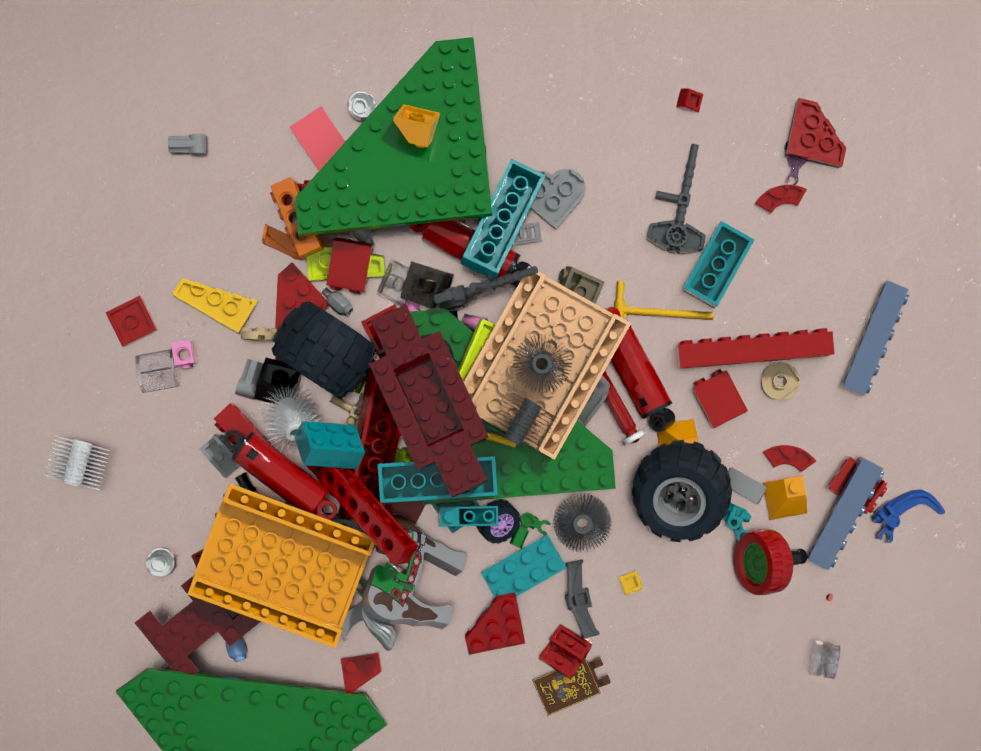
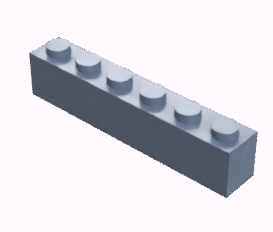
[841,280,910,396]
[807,456,884,570]

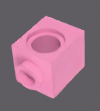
[171,340,196,369]

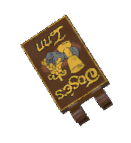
[532,657,611,716]

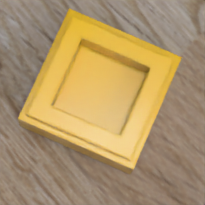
[618,570,643,595]

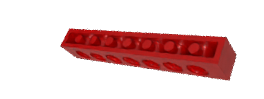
[301,459,419,566]

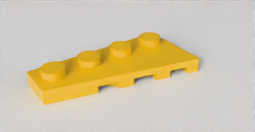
[172,278,258,334]

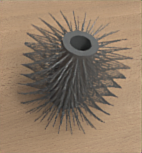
[513,334,572,393]
[487,389,559,454]
[554,493,612,553]

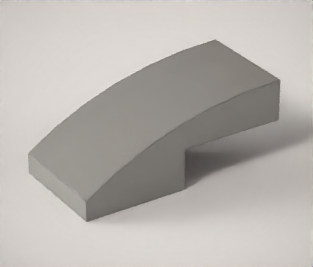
[729,468,767,504]

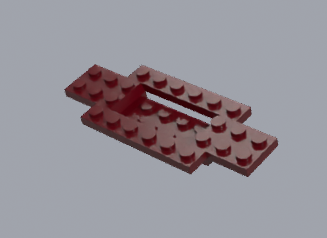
[369,304,489,497]

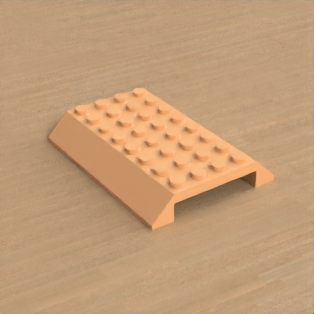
[464,266,631,460]

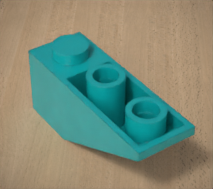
[438,506,498,527]

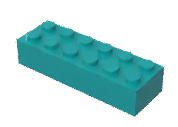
[460,159,546,280]
[378,456,498,503]

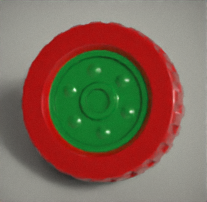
[735,529,807,595]

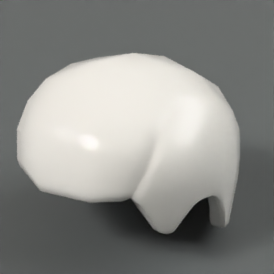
[347,91,377,120]
[145,547,175,577]

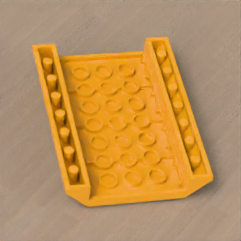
[187,483,375,649]

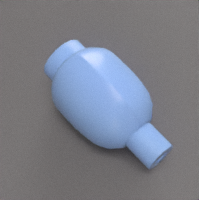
[225,637,247,662]

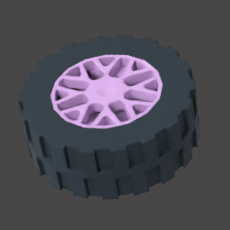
[476,499,521,544]

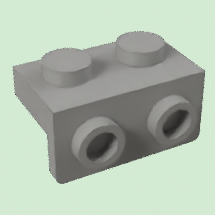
[199,434,239,478]

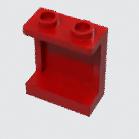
[326,237,373,294]
[691,369,748,429]
[826,456,888,514]

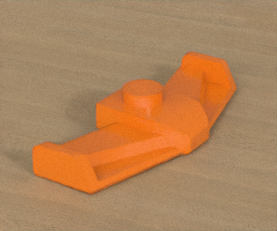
[262,224,335,260]

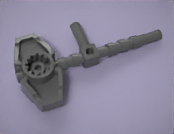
[647,144,706,254]
[434,266,538,310]

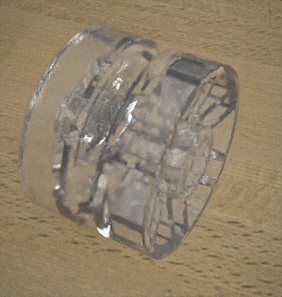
[809,640,840,679]

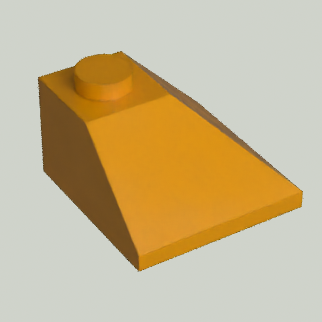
[393,104,440,148]
[657,419,699,446]
[762,476,807,520]

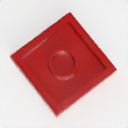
[105,296,157,347]

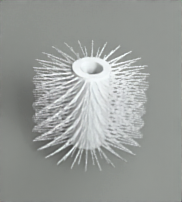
[259,385,321,454]
[44,436,110,490]

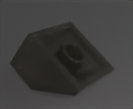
[400,261,454,309]

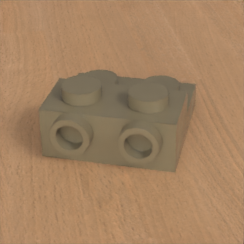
[559,266,604,304]

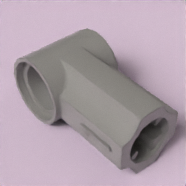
[168,134,206,155]
[235,359,263,400]

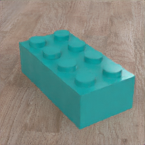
[682,221,755,308]
[481,534,567,597]

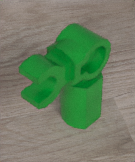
[510,512,551,549]

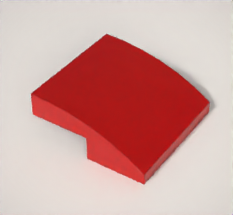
[539,624,592,680]

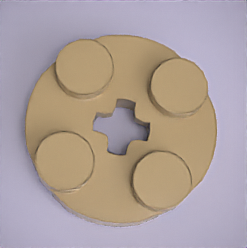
[241,327,277,341]
[761,362,800,400]

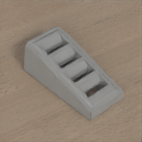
[512,222,542,246]

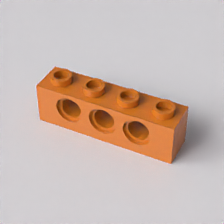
[270,177,324,259]

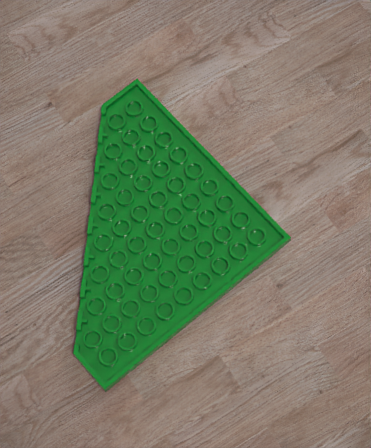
[295,37,492,237]
[410,309,616,505]
[116,668,387,751]

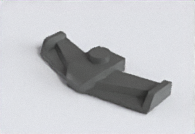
[565,560,600,638]

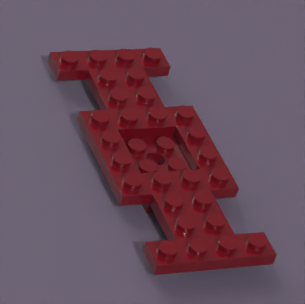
[134,502,292,674]

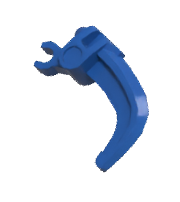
[873,490,945,543]

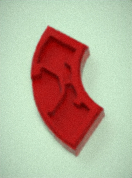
[755,184,807,214]
[762,445,816,472]

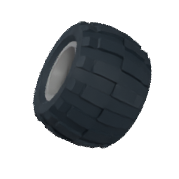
[271,301,375,398]
[632,440,732,542]

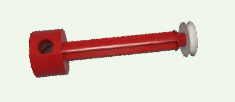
[603,371,647,446]

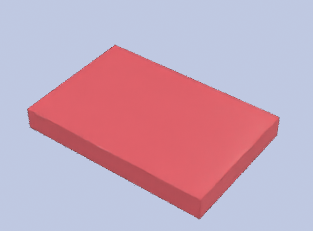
[290,106,345,170]

